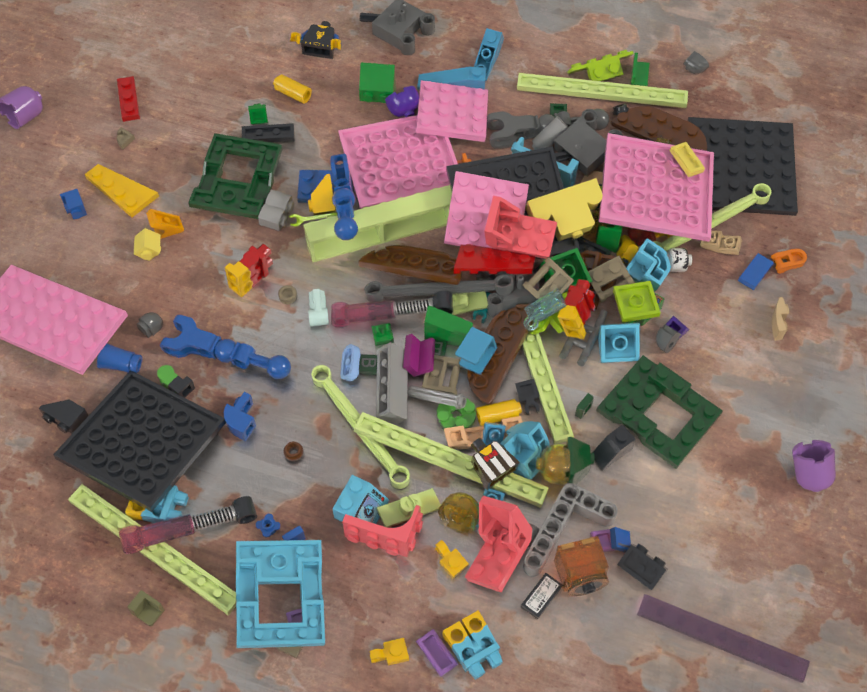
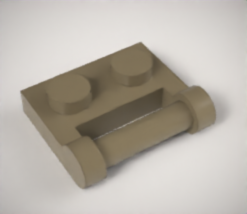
[589,256,634,303]
[522,257,574,309]
[422,355,463,395]

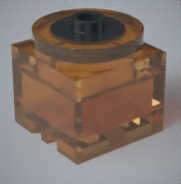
[554,536,609,596]

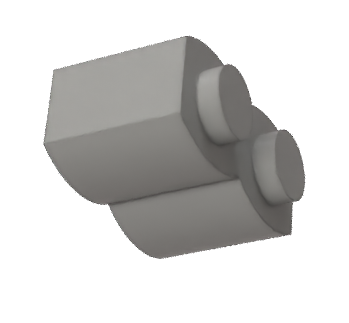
[258,190,294,231]

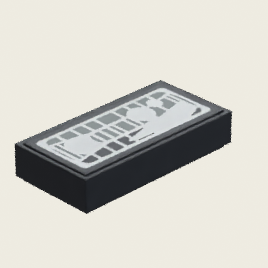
[521,573,563,619]

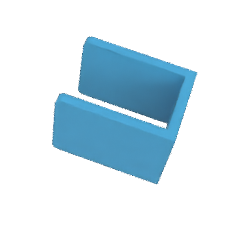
[455,327,497,375]

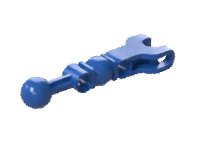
[330,154,358,240]
[159,315,291,379]

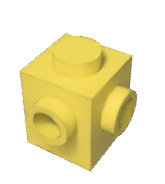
[134,228,161,261]

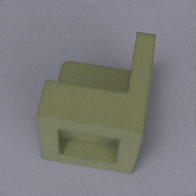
[127,590,165,627]

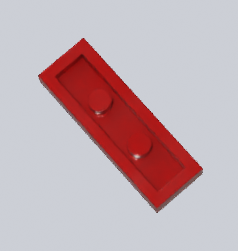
[117,76,140,122]

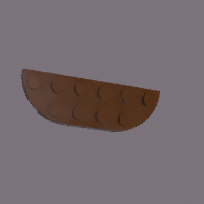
[611,106,707,151]
[358,245,461,285]
[467,304,540,405]

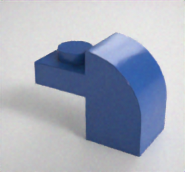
[224,392,256,442]

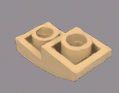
[700,231,742,255]
[772,297,789,341]

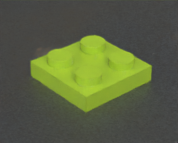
[613,281,661,323]

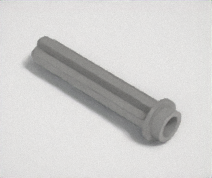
[407,386,467,409]

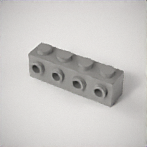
[376,342,408,425]

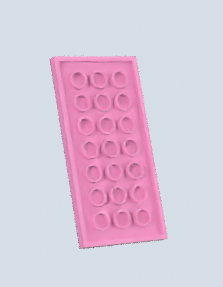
[0,265,128,375]

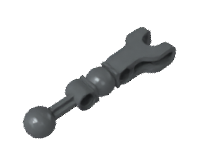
[487,108,609,149]

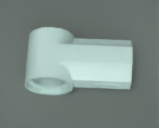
[308,289,329,326]

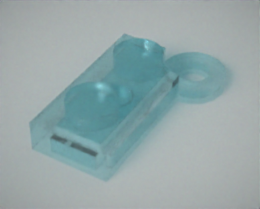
[523,289,566,331]

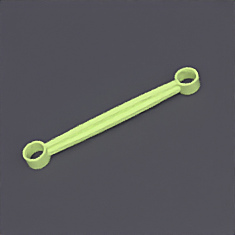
[653,183,771,252]
[311,365,410,489]

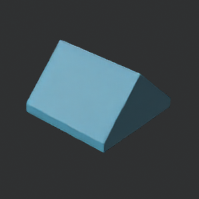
[597,323,640,363]

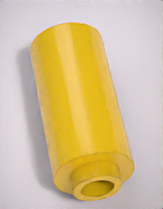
[273,74,312,104]
[476,399,522,426]

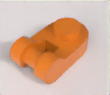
[771,249,807,274]

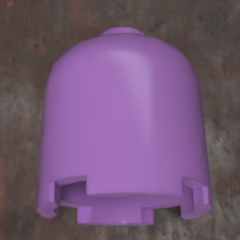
[0,86,43,129]
[792,440,836,492]

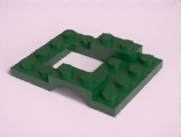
[188,133,283,219]
[596,355,723,469]

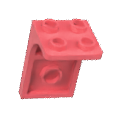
[342,505,423,557]

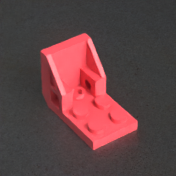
[484,195,557,259]
[465,496,532,592]

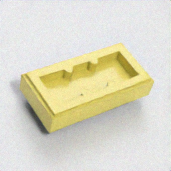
[670,142,705,177]

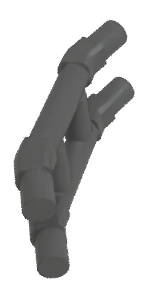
[559,309,608,366]

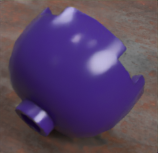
[385,86,419,117]

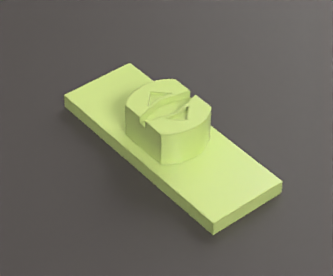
[452,291,487,315]
[377,488,442,528]

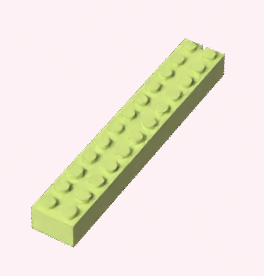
[303,184,452,262]

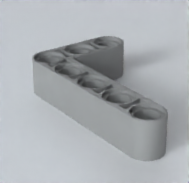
[523,483,618,577]

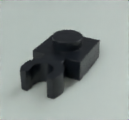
[515,379,540,415]

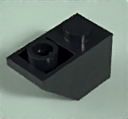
[39,399,89,434]

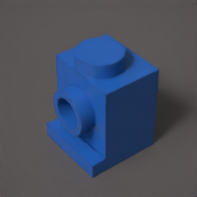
[60,189,87,220]

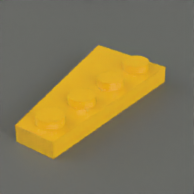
[85,164,159,218]

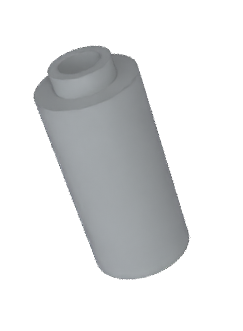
[532,116,569,149]

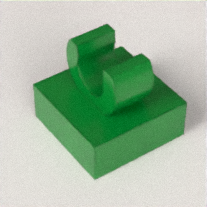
[248,103,268,124]
[372,323,394,346]

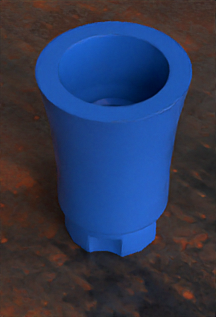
[97,343,142,373]

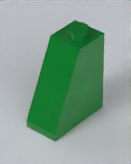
[424,306,473,347]

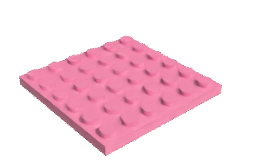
[338,115,458,209]
[599,133,714,242]

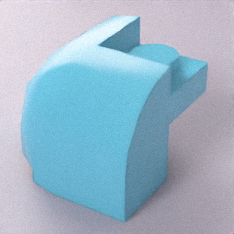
[626,238,671,292]
[500,421,550,479]

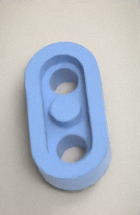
[340,344,361,382]

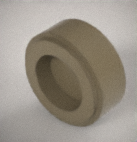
[278,285,297,305]

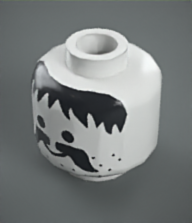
[667,248,692,272]

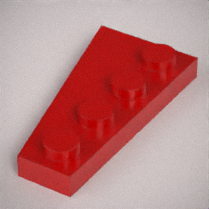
[453,244,535,274]

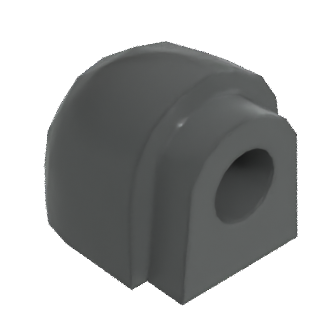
[684,51,709,74]
[137,312,163,338]
[656,324,681,353]

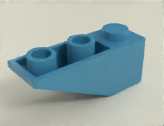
[474,28,504,81]

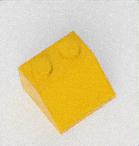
[308,174,335,215]

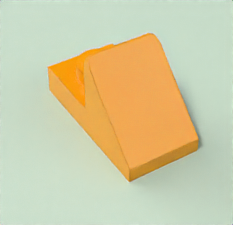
[146,209,184,239]

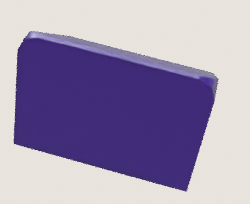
[662,316,690,339]

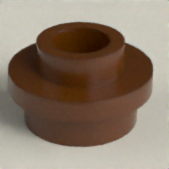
[283,441,304,461]

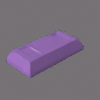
[416,629,458,677]

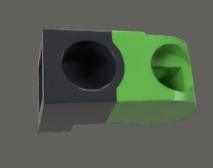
[157,365,195,398]

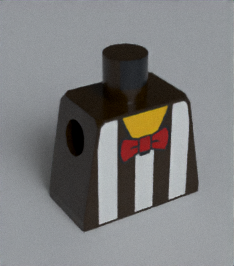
[471,438,519,490]

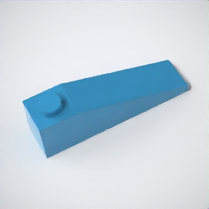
[417,67,486,90]

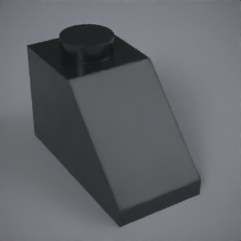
[592,424,636,471]

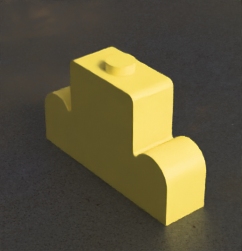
[525,178,603,241]

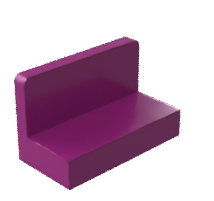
[403,334,435,377]

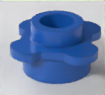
[256,514,280,538]

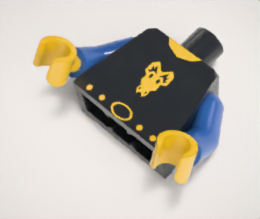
[290,21,342,59]

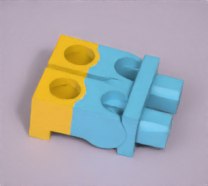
[125,485,189,526]
[442,610,503,680]

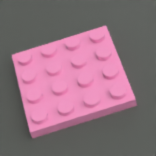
[416,80,488,142]
[444,171,529,251]

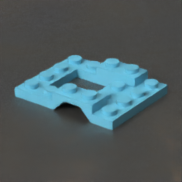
[236,540,325,648]

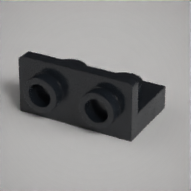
[617,543,668,590]

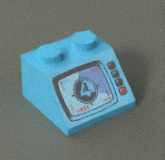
[332,475,389,524]

